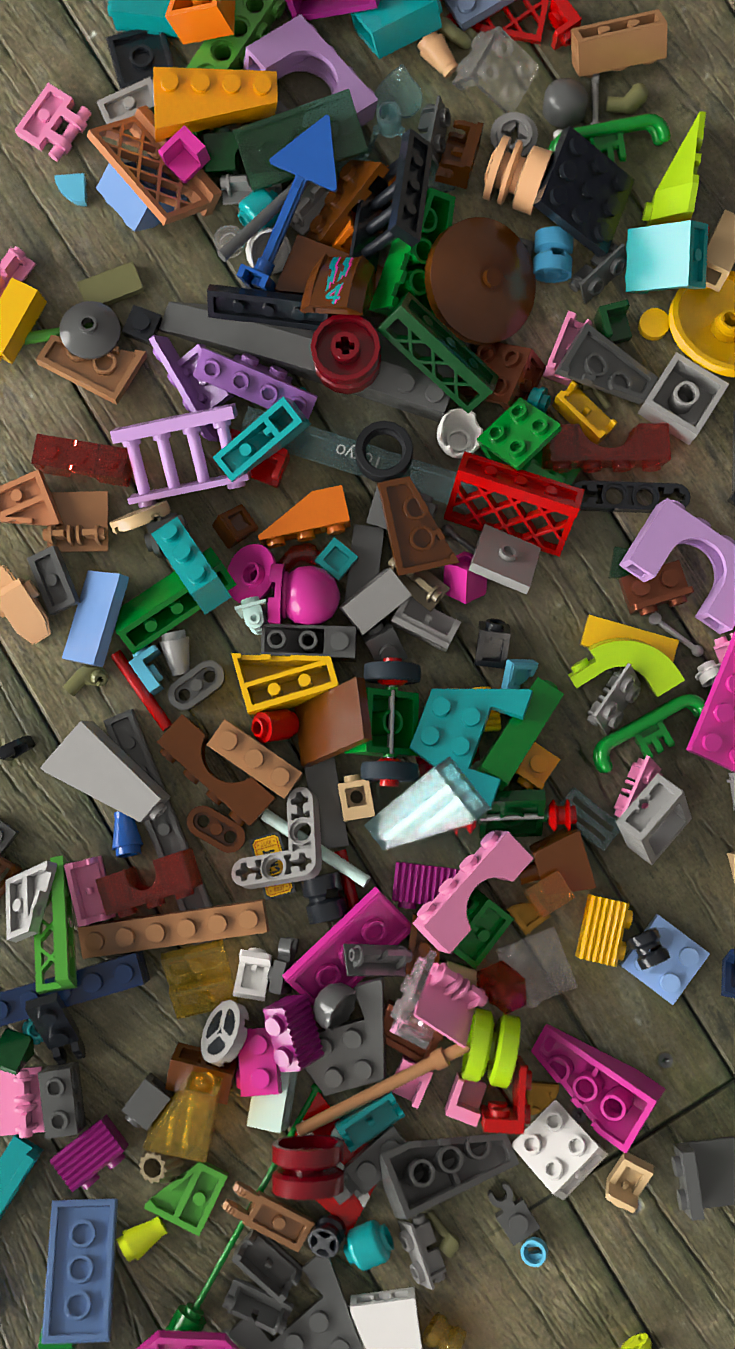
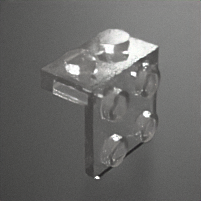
[452,26,539,114]
[390,950,436,1049]

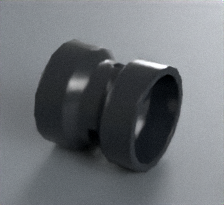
[627,927,671,970]

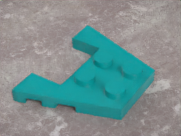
[410,689,533,809]

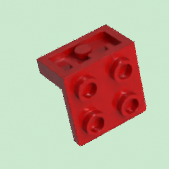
[480,1055,532,1134]

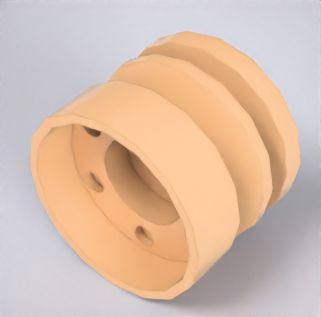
[483,135,553,215]

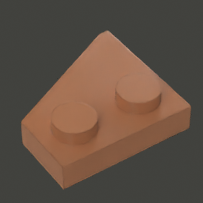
[0,469,63,527]

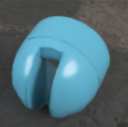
[520,1237,548,1267]

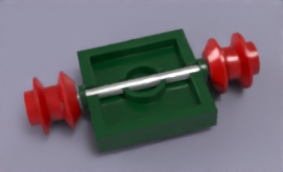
[448,788,577,838]

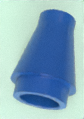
[112,811,143,858]

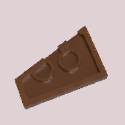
[306,160,390,246]
[377,476,459,576]

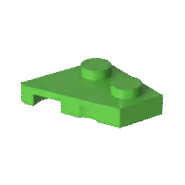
[144,1159,229,1236]

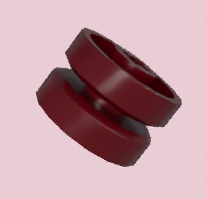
[311,314,382,394]
[272,1134,344,1200]

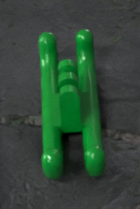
[548,114,671,162]
[593,694,706,773]

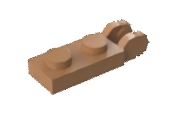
[221,1181,315,1252]

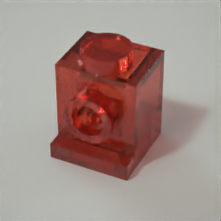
[476,960,527,1015]

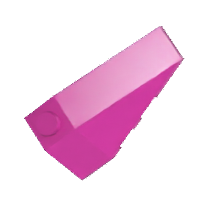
[531,1024,666,1153]

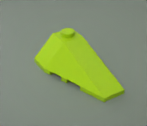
[642,111,706,226]

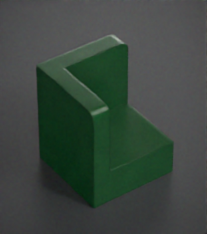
[593,299,632,344]

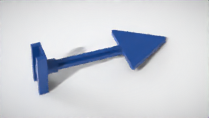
[236,115,338,292]

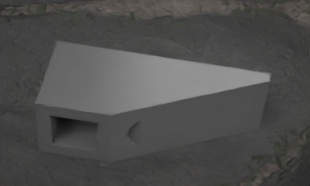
[261,624,357,662]

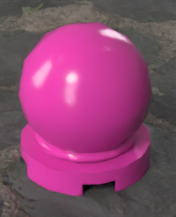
[267,564,340,625]

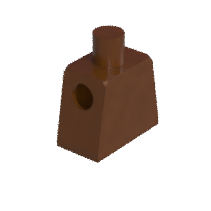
[519,824,597,895]

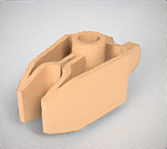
[0,564,51,644]

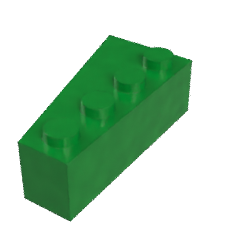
[369,188,456,319]

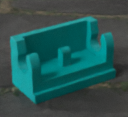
[334,1092,405,1152]

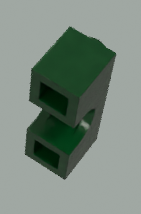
[204,123,298,178]

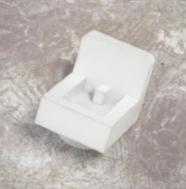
[233,948,272,1002]

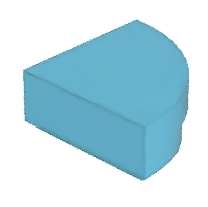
[54,173,87,206]
[501,659,539,689]

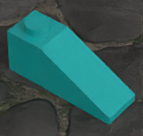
[213,396,311,482]

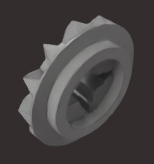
[490,112,538,157]

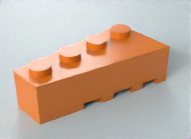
[165,0,235,45]

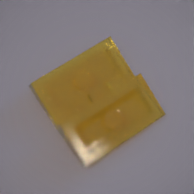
[161,939,239,1019]

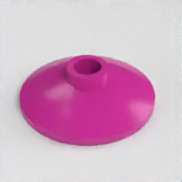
[227,544,276,603]

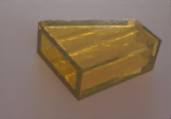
[142,1071,223,1163]

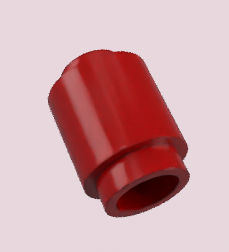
[251,709,299,743]

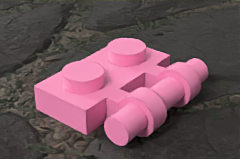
[15,83,92,162]

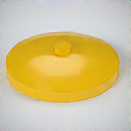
[669,271,735,378]

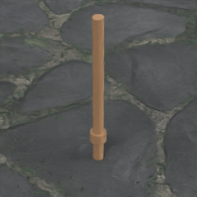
[296,1040,471,1137]

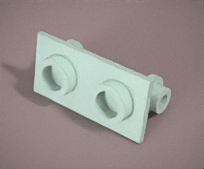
[234,596,268,635]

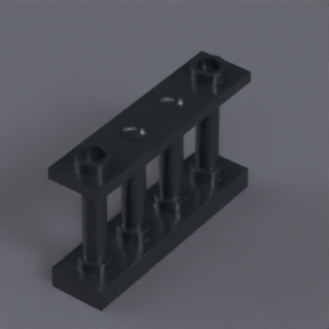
[349,128,434,274]

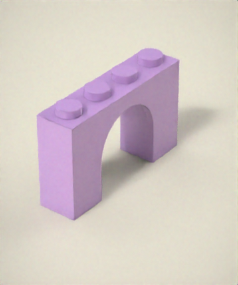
[243,14,378,145]
[619,498,735,634]

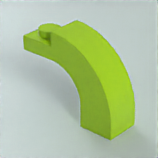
[568,638,685,697]

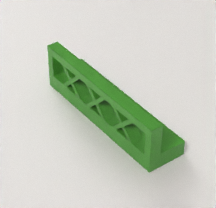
[34,856,77,994]

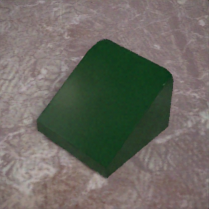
[0,1028,34,1075]

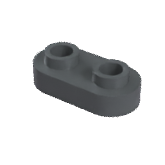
[168,660,226,711]

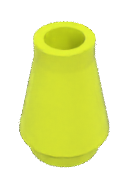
[117,1216,168,1262]

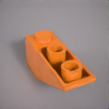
[258,485,351,549]

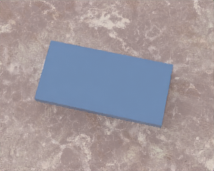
[41,1198,118,1344]

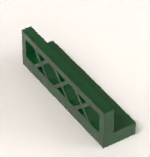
[377,291,499,414]

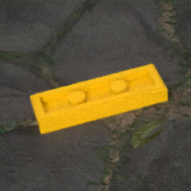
[580,615,679,662]

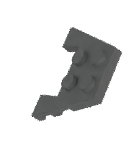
[305,977,387,1096]
[227,1255,364,1349]

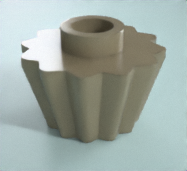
[139,1138,184,1183]

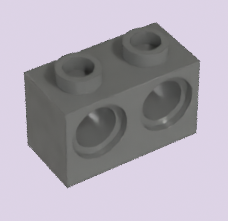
[38,1061,86,1139]

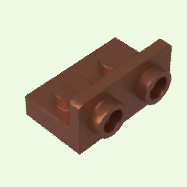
[619,560,695,617]

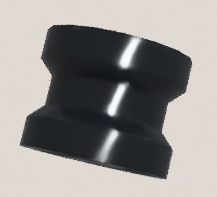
[308,1214,346,1258]

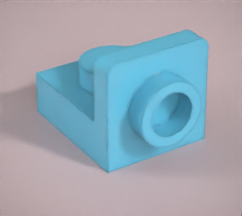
[128,645,164,696]

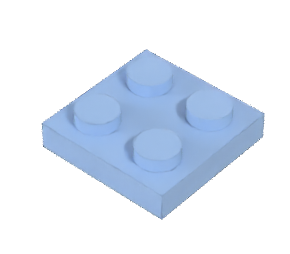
[619,914,710,1005]

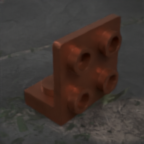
[460,342,546,410]

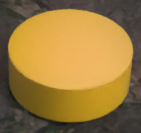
[638,308,669,341]

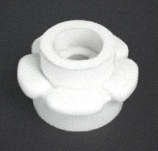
[695,660,721,687]

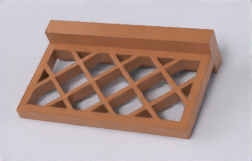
[87,105,222,225]

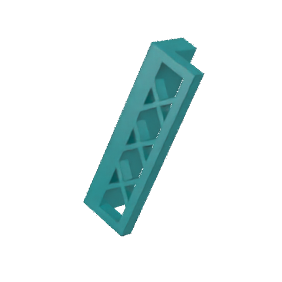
[0,1134,43,1221]

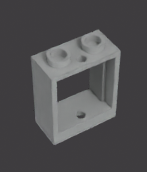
[616,773,692,865]

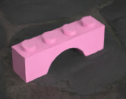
[412,830,534,954]

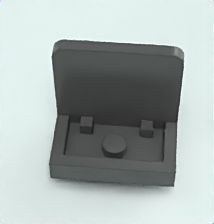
[672,1136,735,1221]

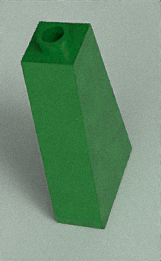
[475,677,564,791]

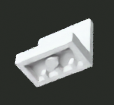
[512,1101,609,1200]

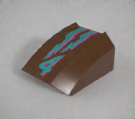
[300,254,376,315]

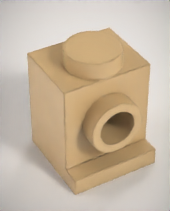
[338,774,376,821]

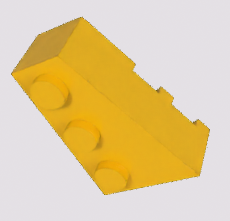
[231,653,339,719]

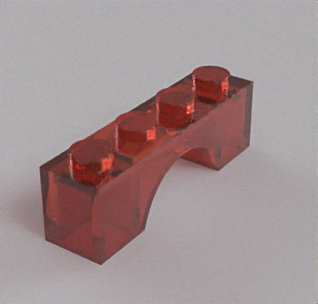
[541,423,671,473]

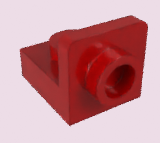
[548,0,582,51]

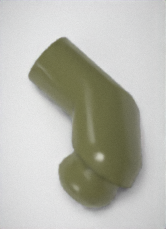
[437,14,477,50]

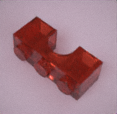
[31,434,132,487]
[95,848,203,918]

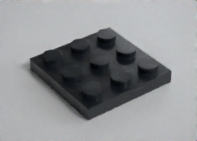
[533,126,635,258]

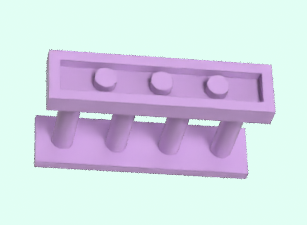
[110,403,252,508]

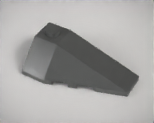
[380,1133,519,1220]

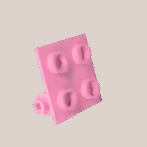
[613,756,662,818]
[413,960,488,1048]
[0,1066,45,1138]

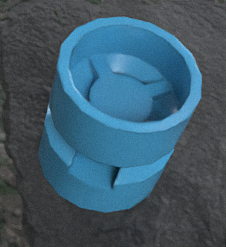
[533,226,574,283]

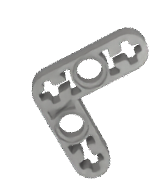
[231,787,322,889]

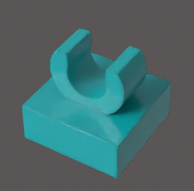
[315,537,358,582]

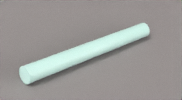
[261,809,371,887]

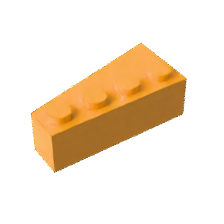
[153,67,278,143]

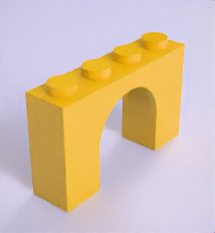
[0,278,47,364]

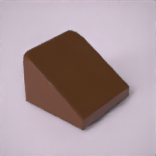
[212,504,259,549]

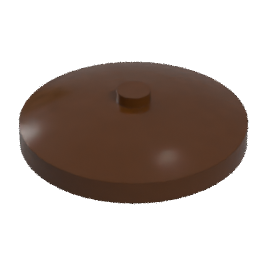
[424,217,536,345]

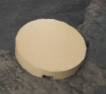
[110,500,171,534]

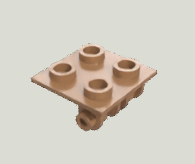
[43,491,109,553]

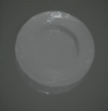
[214,225,245,258]

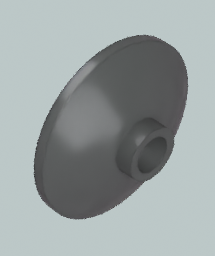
[59,301,121,359]

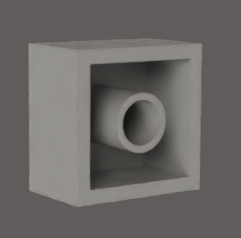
[637,352,729,445]

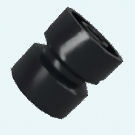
[300,871,349,924]

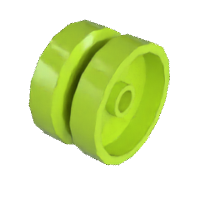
[461,1007,521,1089]

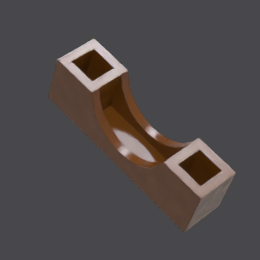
[157,714,277,827]

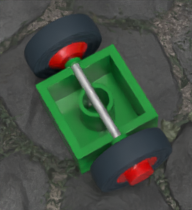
[344,658,421,787]

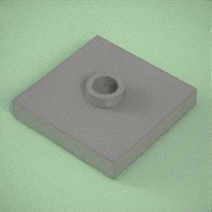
[469,524,541,594]

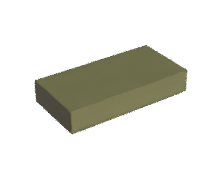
[77,261,145,306]

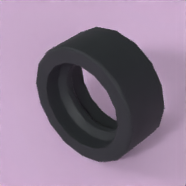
[355,420,413,482]

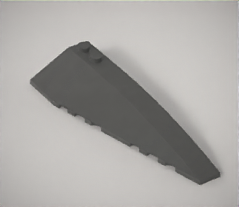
[159,302,470,423]

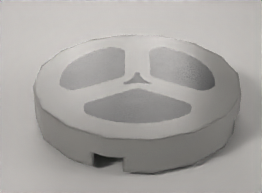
[201,1000,249,1066]

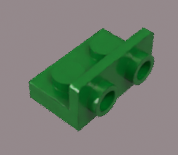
[452,889,514,969]

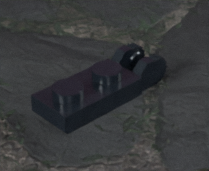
[25,992,86,1065]

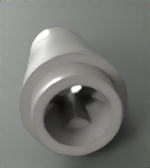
[159,629,190,676]

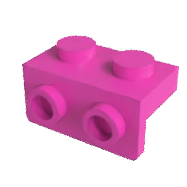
[236,1027,282,1097]

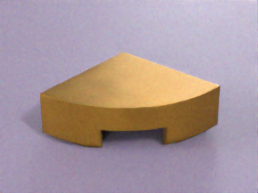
[506,903,551,935]
[526,1081,559,1115]

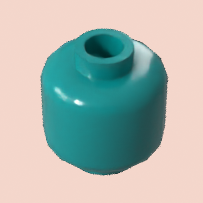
[237,187,280,229]
[343,1220,394,1271]

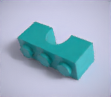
[151,517,231,614]

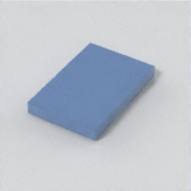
[62,570,129,667]

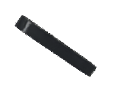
[574,480,691,513]

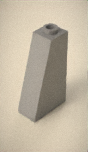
[40,721,171,822]

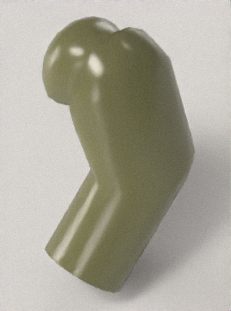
[606,83,648,114]
[63,666,108,696]

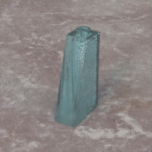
[364,756,490,850]

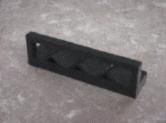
[207,284,333,331]

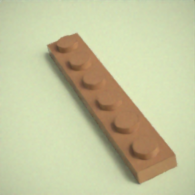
[78,899,269,959]

